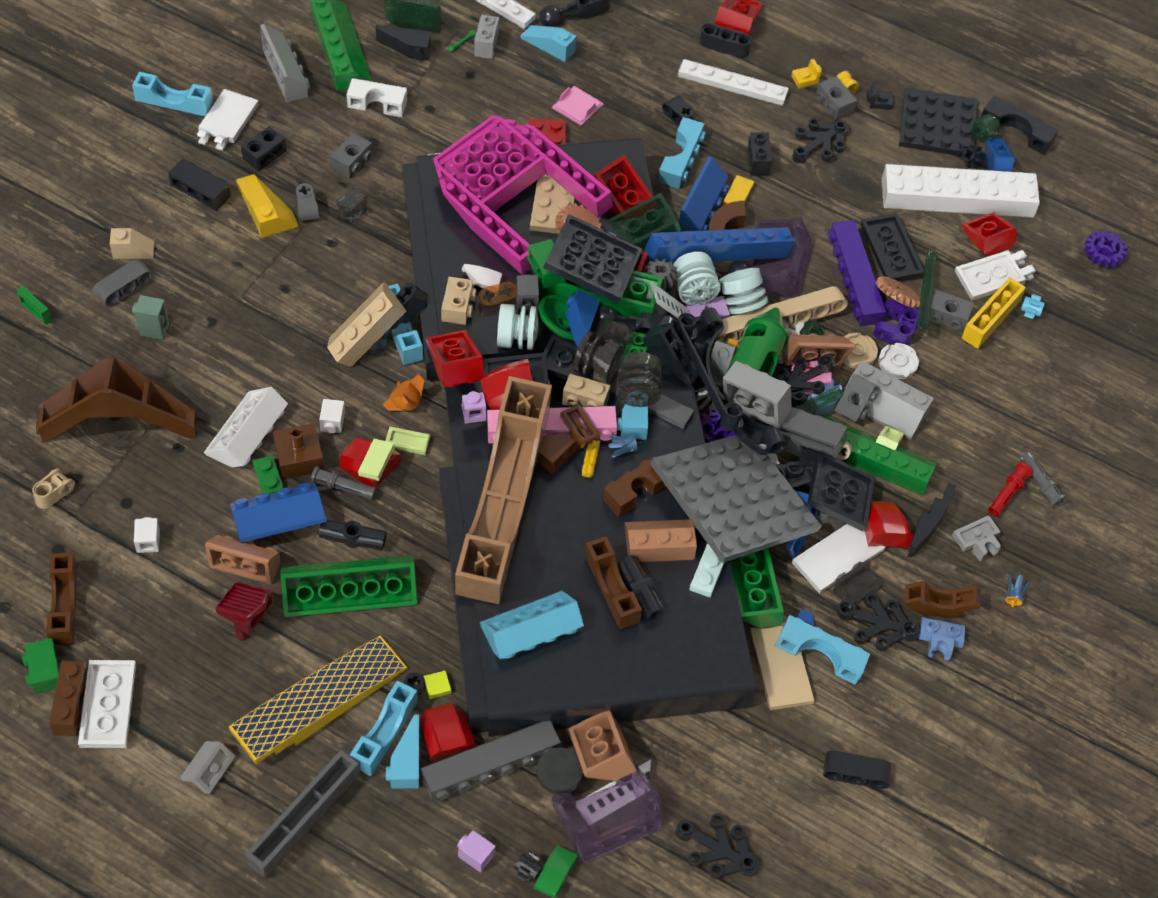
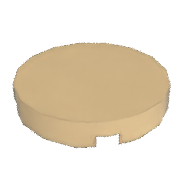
[844,333,878,369]

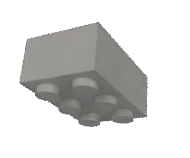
[723,361,792,428]

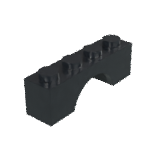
[980,96,1059,155]

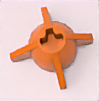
[383,373,424,411]

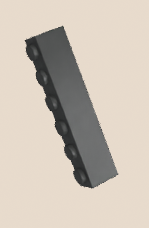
[743,407,847,458]
[421,721,561,801]
[245,750,360,879]

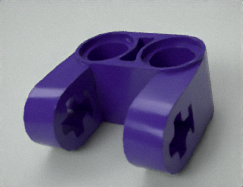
[873,300,920,345]

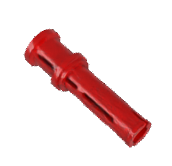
[987,462,1033,517]

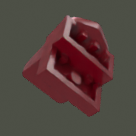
[215,582,275,641]

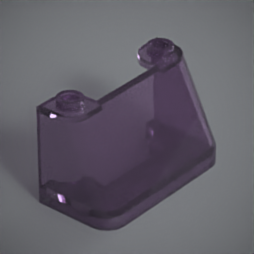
[753,217,812,299]
[551,762,664,862]

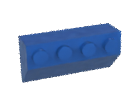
[677,156,729,232]
[230,483,327,543]

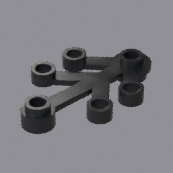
[792,118,849,164]
[775,354,835,405]
[837,593,920,651]
[676,813,759,879]

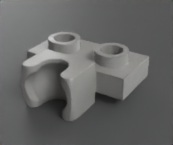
[952,515,1001,562]

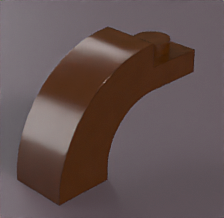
[708,200,746,231]
[905,581,981,617]

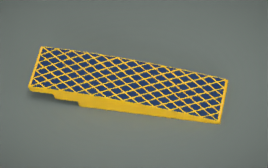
[229,636,407,764]

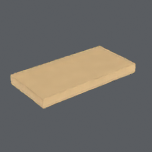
[749,623,814,710]

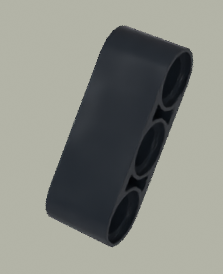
[699,23,752,58]
[823,751,891,789]

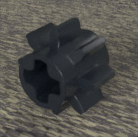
[961,145,986,169]
[514,852,544,882]

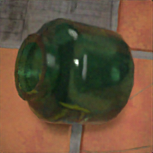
[972,114,1000,141]

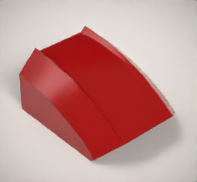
[961,212,1016,256]
[481,359,533,410]
[340,438,401,489]
[864,501,914,548]
[419,703,475,764]

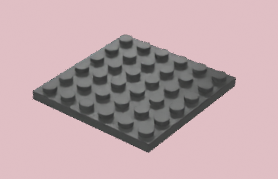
[650,435,821,563]

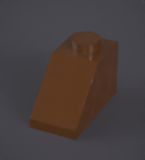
[536,433,580,474]

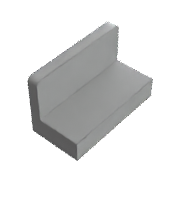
[180,741,235,794]

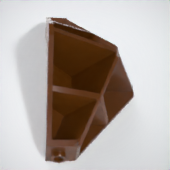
[36,357,197,442]

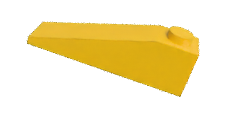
[236,174,299,238]

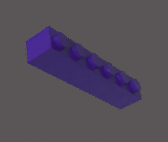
[828,220,886,326]

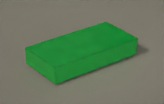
[17,286,52,325]

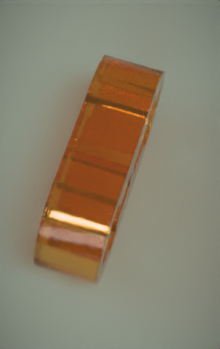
[478,282,516,306]

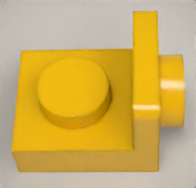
[791,59,822,89]

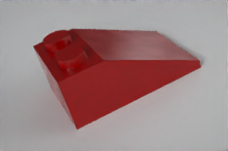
[714,0,764,35]
[593,155,657,224]
[426,330,484,387]

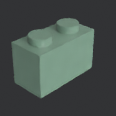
[132,295,169,340]

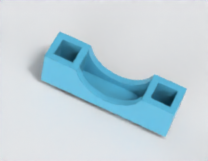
[132,72,213,116]
[658,117,706,189]
[389,284,423,365]
[775,615,870,685]
[350,681,418,776]

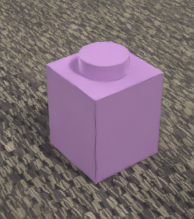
[457,830,496,873]

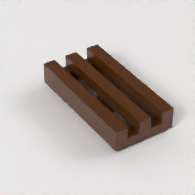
[560,404,600,448]

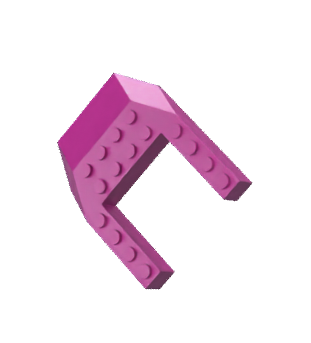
[433,115,613,275]

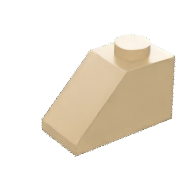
[110,228,155,259]

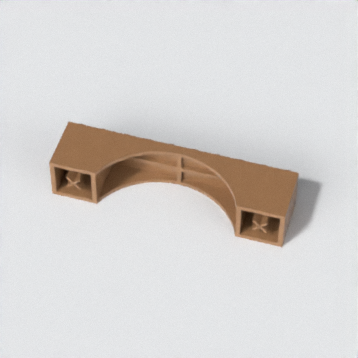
[455,376,552,604]

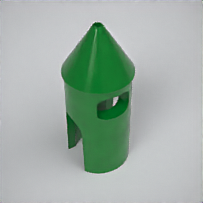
[725,307,788,377]

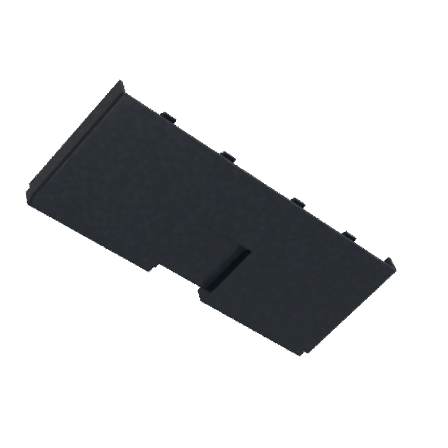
[402,138,756,737]

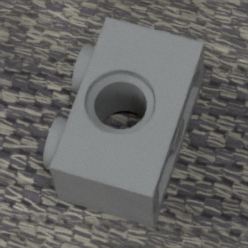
[474,15,499,59]

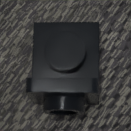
[866,83,893,110]

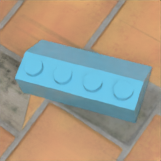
[480,591,584,659]

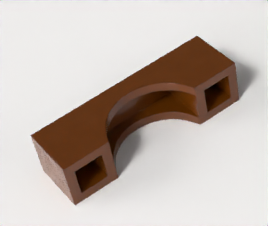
[585,536,642,630]
[46,552,77,645]

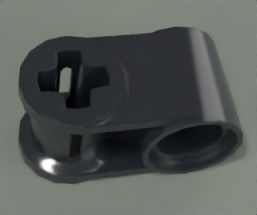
[662,95,694,127]

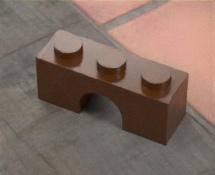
[603,457,666,518]
[49,661,88,737]

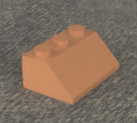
[782,333,855,367]
[625,520,696,562]
[205,535,281,585]
[569,711,637,781]

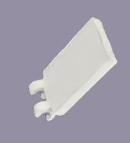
[197,89,259,151]
[955,250,1035,301]

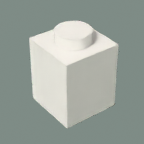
[319,399,345,433]
[134,517,160,553]

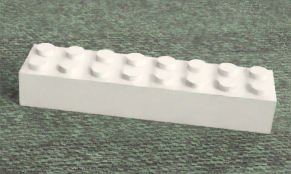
[882,164,1039,217]

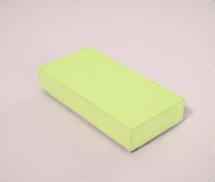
[876,426,904,450]
[385,427,430,455]
[358,439,395,481]

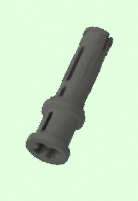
[1020,451,1068,509]
[310,466,376,500]

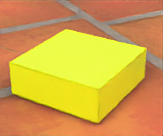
[424,671,451,699]

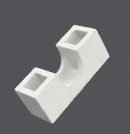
[347,78,407,117]

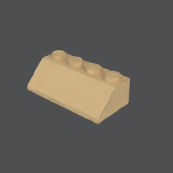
[327,282,406,367]

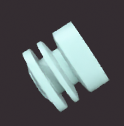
[673,252,720,305]
[719,268,768,314]
[497,304,538,350]

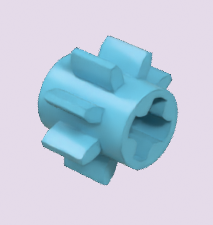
[1021,294,1045,319]

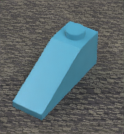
[521,25,577,62]
[617,375,648,440]
[386,715,419,789]

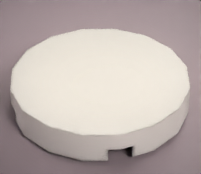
[878,343,919,379]

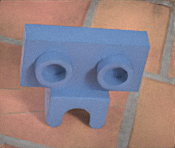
[919,617,965,661]

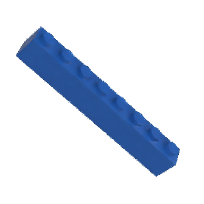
[644,227,796,263]

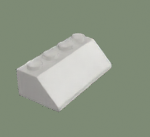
[204,387,288,467]

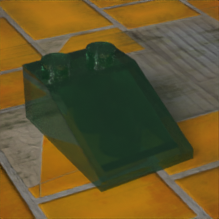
[384,0,441,34]
[608,193,681,248]

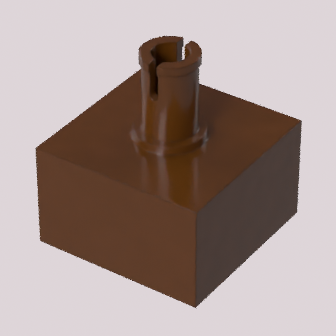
[273,423,324,480]

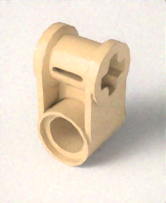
[32,468,75,509]

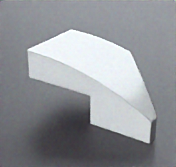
[461,264,502,293]

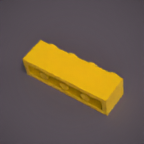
[962,277,1026,349]

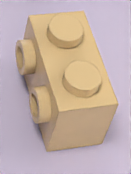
[441,277,476,325]
[562,374,610,407]

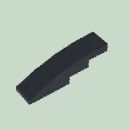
[907,483,956,558]

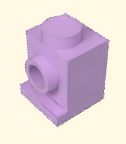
[462,391,486,424]

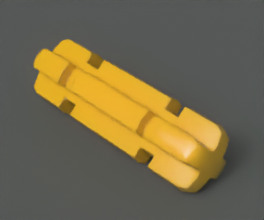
[582,440,600,478]

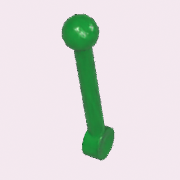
[448,30,477,52]

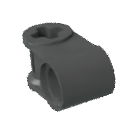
[296,183,319,221]

